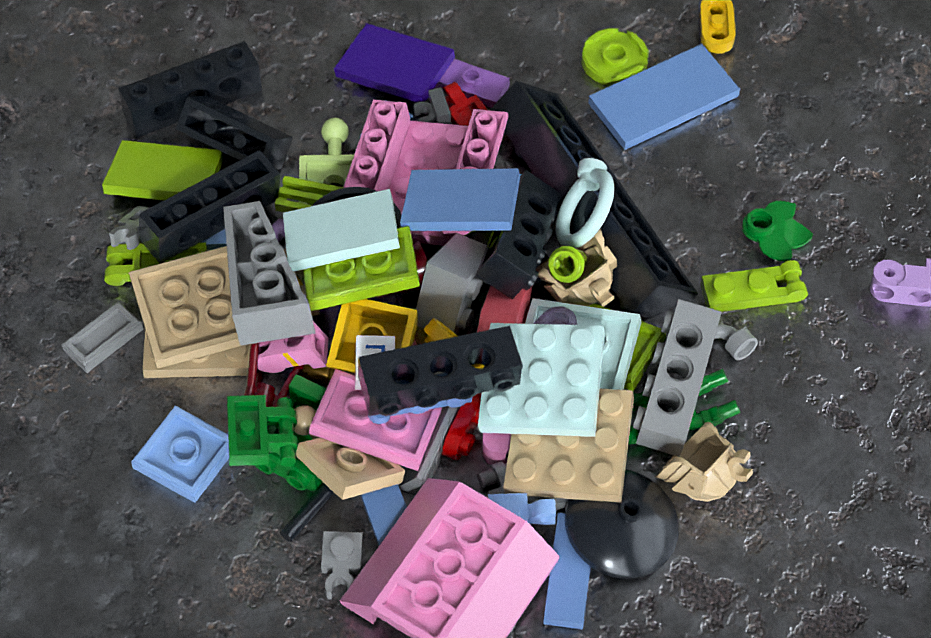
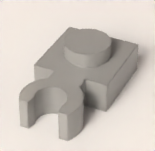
[110,206,149,250]
[321,531,362,599]

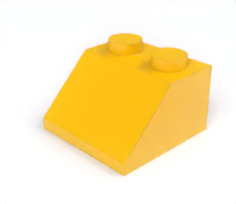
[326,299,418,381]

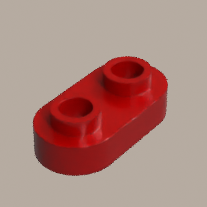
[442,393,482,461]

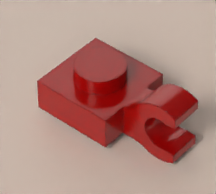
[443,82,487,126]

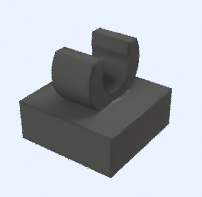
[414,87,451,124]

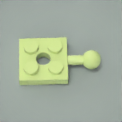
[298,118,354,204]

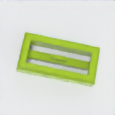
[275,176,343,213]

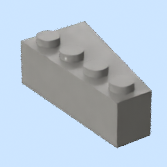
[223,201,316,346]

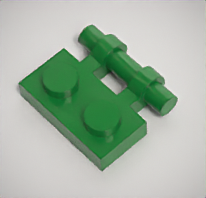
[227,395,299,467]

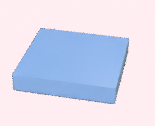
[131,405,229,503]

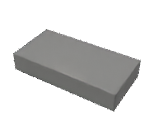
[62,301,144,373]

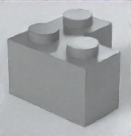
[416,233,488,335]

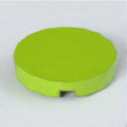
[581,28,648,86]

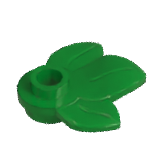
[742,201,813,262]

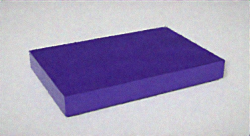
[334,23,455,103]

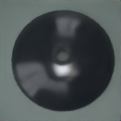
[564,469,679,579]

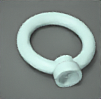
[556,158,614,248]

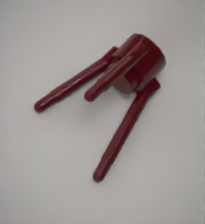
[244,343,305,407]

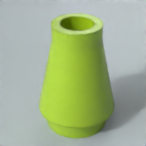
[548,246,587,283]

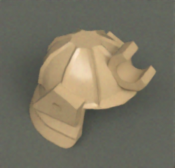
[535,229,617,307]
[655,422,753,502]

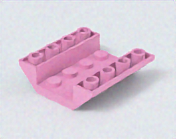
[343,99,508,246]
[340,478,559,638]

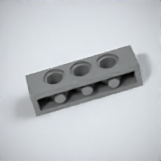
[633,299,722,457]

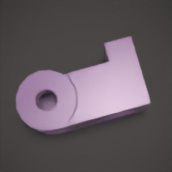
[869,258,931,307]

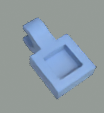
[488,493,556,525]

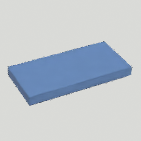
[588,44,740,150]

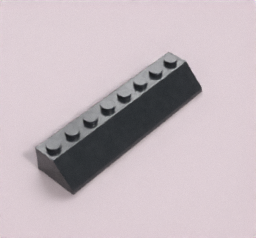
[490,81,698,318]

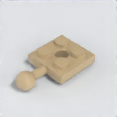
[294,405,405,500]

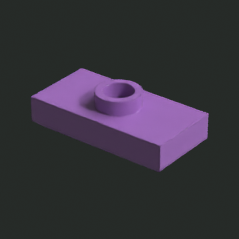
[435,59,510,108]

